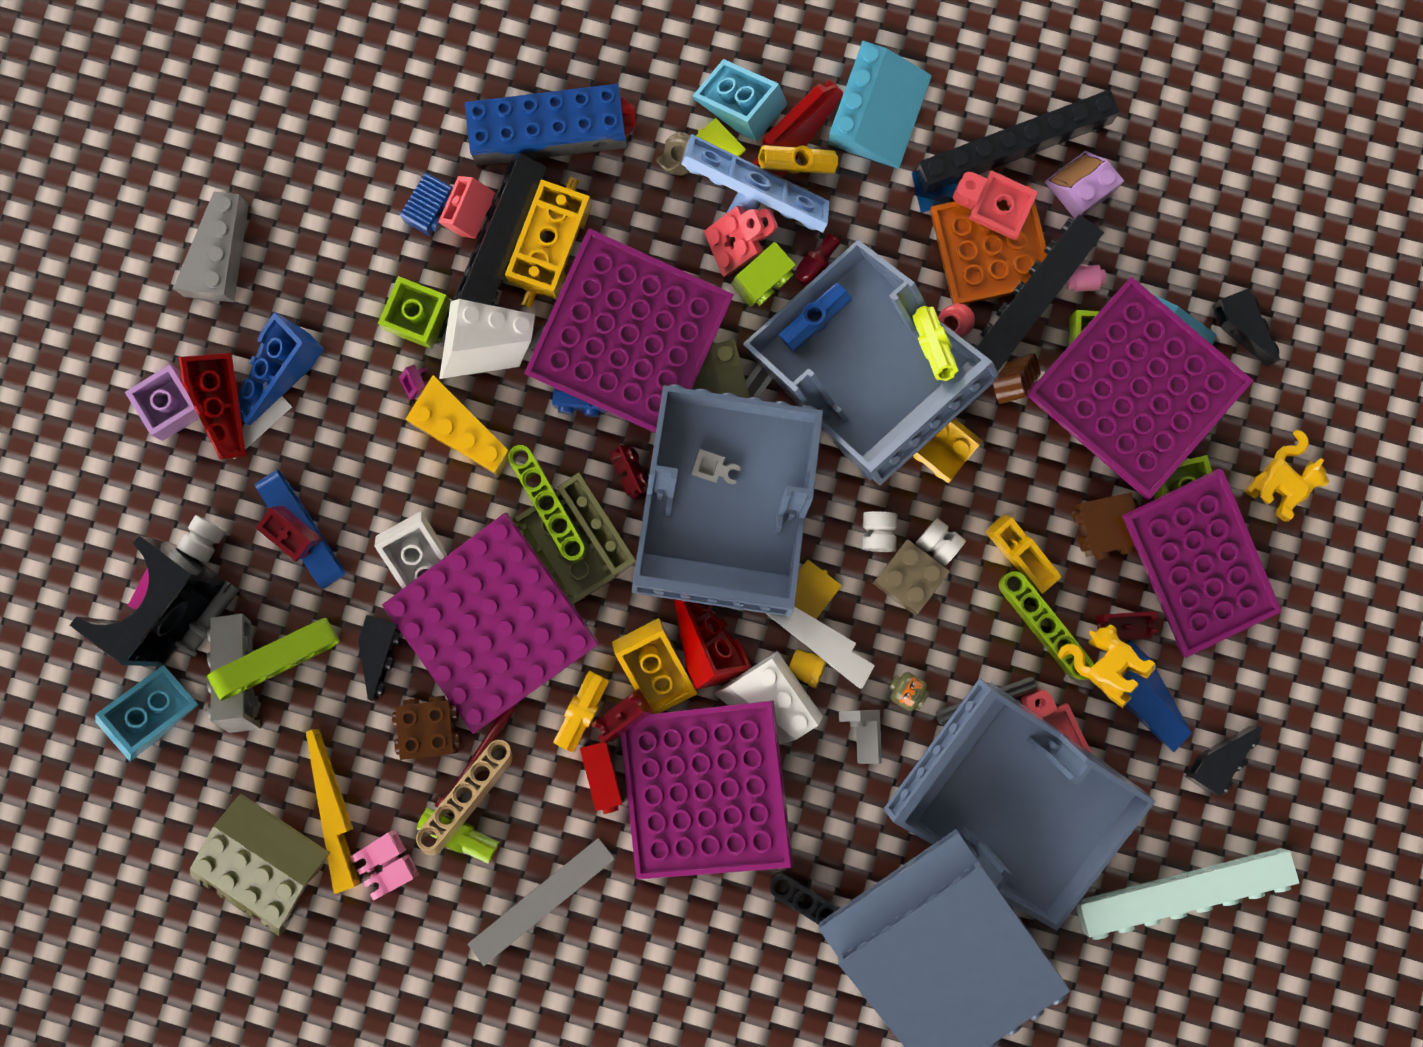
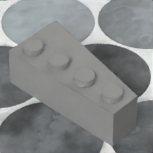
[173,191,249,302]
[207,614,261,733]

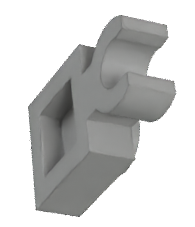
[690,448,741,484]

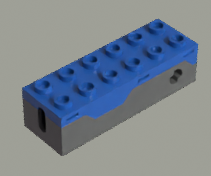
[465,84,637,166]

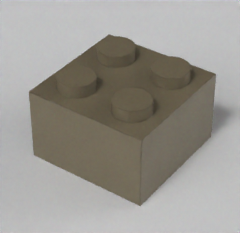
[872,539,950,615]

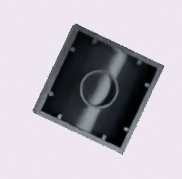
[69,535,226,667]

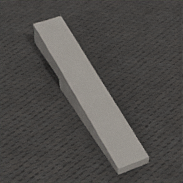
[467,838,615,966]

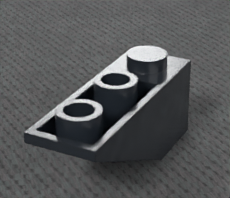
[1212,288,1280,367]
[358,615,403,701]
[1184,726,1263,796]

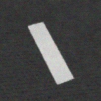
[234,396,292,459]

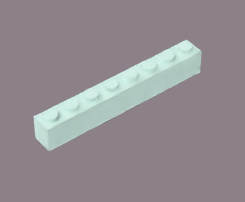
[1076,848,1299,940]

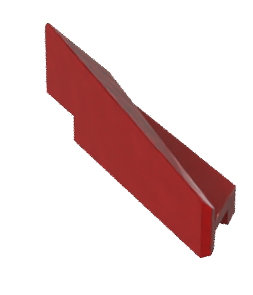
[752,80,843,178]

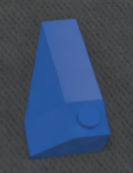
[238,312,324,425]
[1123,640,1192,752]

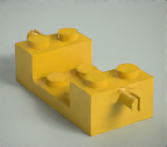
[505,177,592,309]

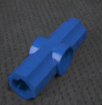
[778,282,852,352]

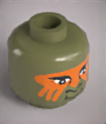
[888,672,930,712]

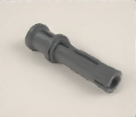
[175,581,240,657]

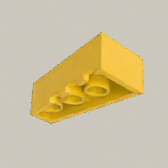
[406,375,509,477]

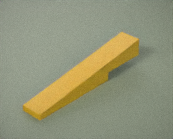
[306,729,361,895]

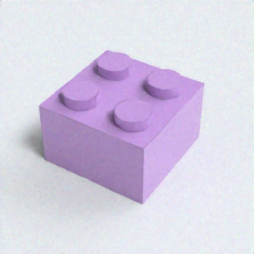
[125,364,199,441]

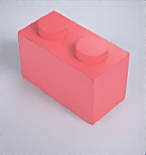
[438,176,496,239]

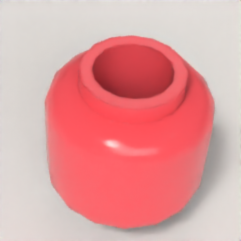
[938,303,975,338]

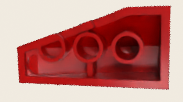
[179,353,246,459]
[674,599,752,689]

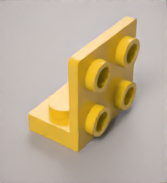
[913,418,983,483]

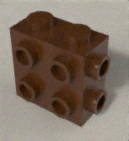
[1072,492,1139,560]
[392,696,461,760]

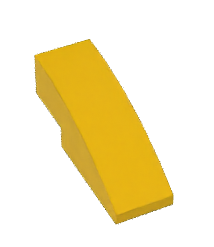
[985,514,1062,594]

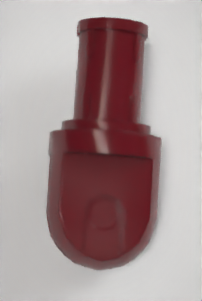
[796,233,841,285]

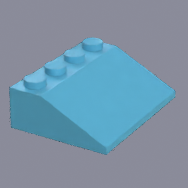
[827,41,932,169]

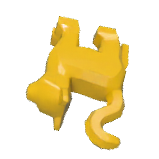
[1244,430,1330,522]
[1057,625,1156,708]

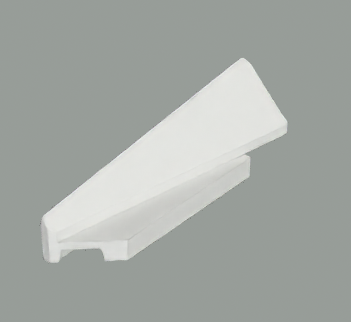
[766,607,875,689]

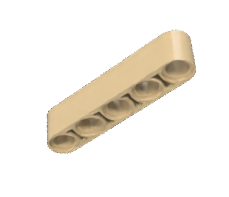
[416,740,513,856]

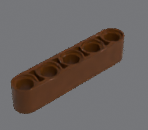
[993,353,1041,404]

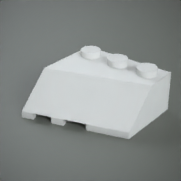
[439,299,535,379]
[713,651,823,745]

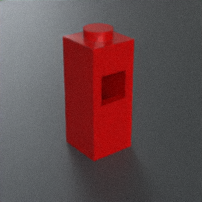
[580,742,624,814]

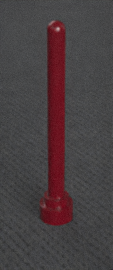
[435,704,517,816]

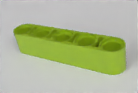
[508,445,587,562]
[999,571,1094,680]
[207,618,340,701]

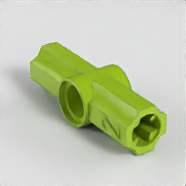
[416,807,499,864]

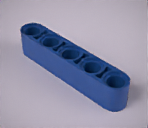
[255,469,346,589]

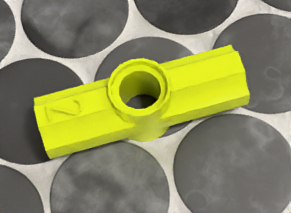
[912,306,958,381]

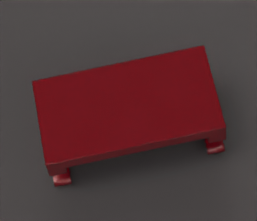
[255,506,323,562]
[1096,611,1158,641]
[592,689,653,743]

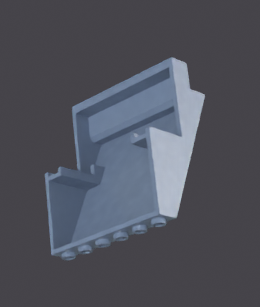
[743,240,998,485]
[631,385,823,617]
[884,678,1155,931]
[819,829,1070,1047]

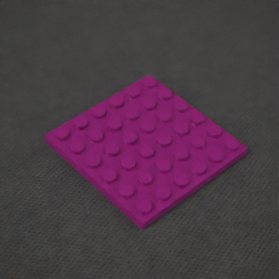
[524,228,734,433]
[1028,277,1254,500]
[382,513,600,734]
[621,700,794,879]

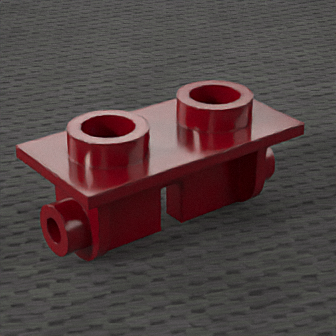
[610,445,649,499]

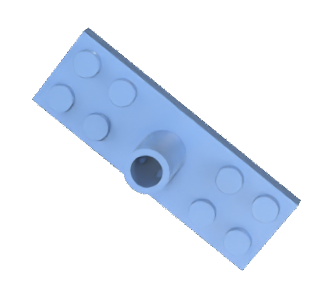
[681,134,830,233]

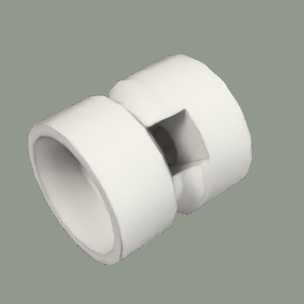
[862,511,898,552]
[177,515,226,563]
[915,517,966,567]

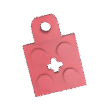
[953,170,1038,240]
[703,206,778,277]
[1021,689,1091,753]

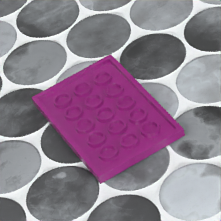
[1122,469,1282,658]

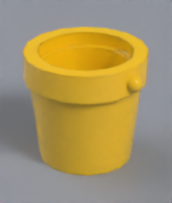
[789,649,827,689]

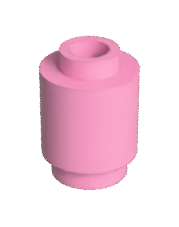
[1066,265,1106,292]

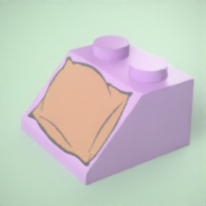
[1045,151,1124,219]

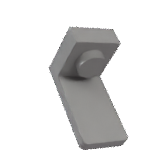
[839,710,882,764]

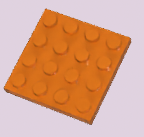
[930,185,1048,305]

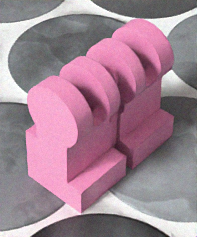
[350,830,420,900]

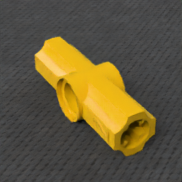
[758,145,838,174]
[553,671,610,753]

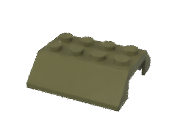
[510,473,636,605]
[190,794,330,936]

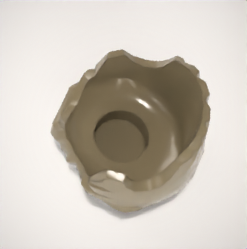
[657,132,691,176]

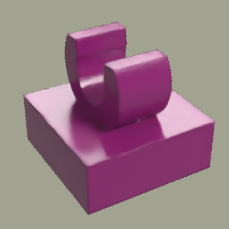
[399,364,429,400]

